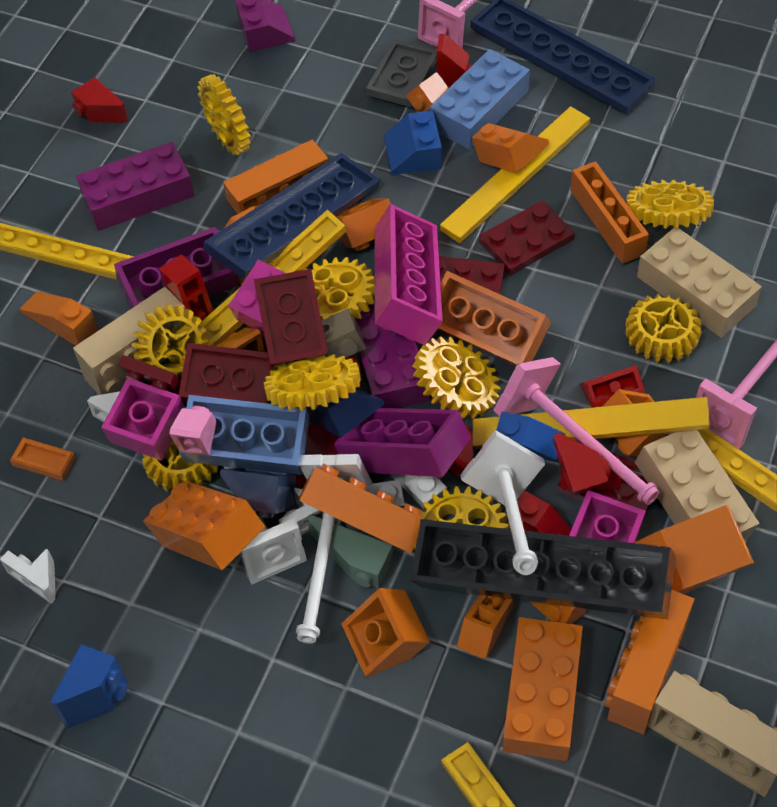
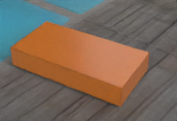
[10,437,76,481]

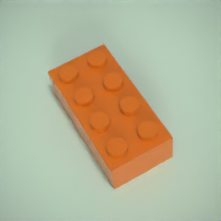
[436,271,551,367]
[143,481,265,570]
[605,590,695,735]
[502,617,583,761]

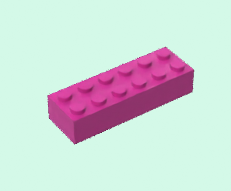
[375,204,442,345]

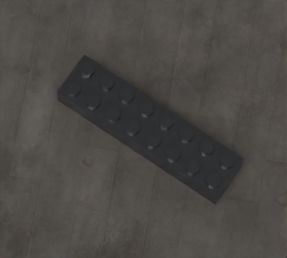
[410,519,676,620]

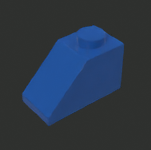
[496,412,565,462]

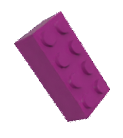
[75,141,194,231]
[114,227,237,309]
[354,300,429,409]
[334,408,471,477]

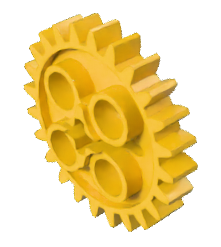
[197,74,251,155]
[626,180,714,228]
[303,257,375,320]
[412,336,501,419]
[264,354,361,411]
[414,486,509,551]

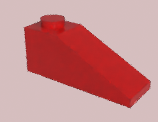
[159,254,214,321]

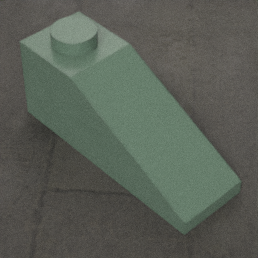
[307,514,394,589]

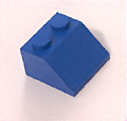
[384,110,442,175]
[50,644,128,728]

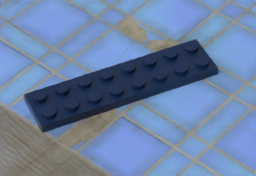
[470,0,657,114]
[203,153,381,279]

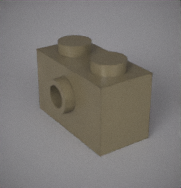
[317,308,366,358]

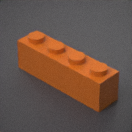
[223,139,328,214]
[570,161,649,264]
[298,463,426,554]

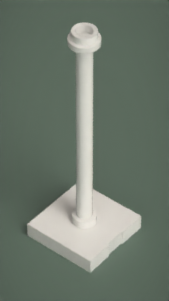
[460,430,545,575]
[296,454,373,644]
[223,466,307,585]

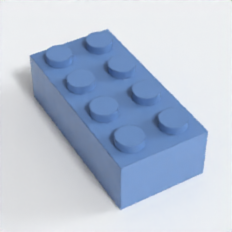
[430,49,530,150]
[179,395,310,475]

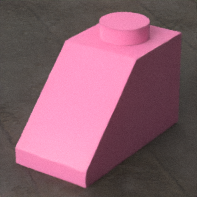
[169,406,217,456]

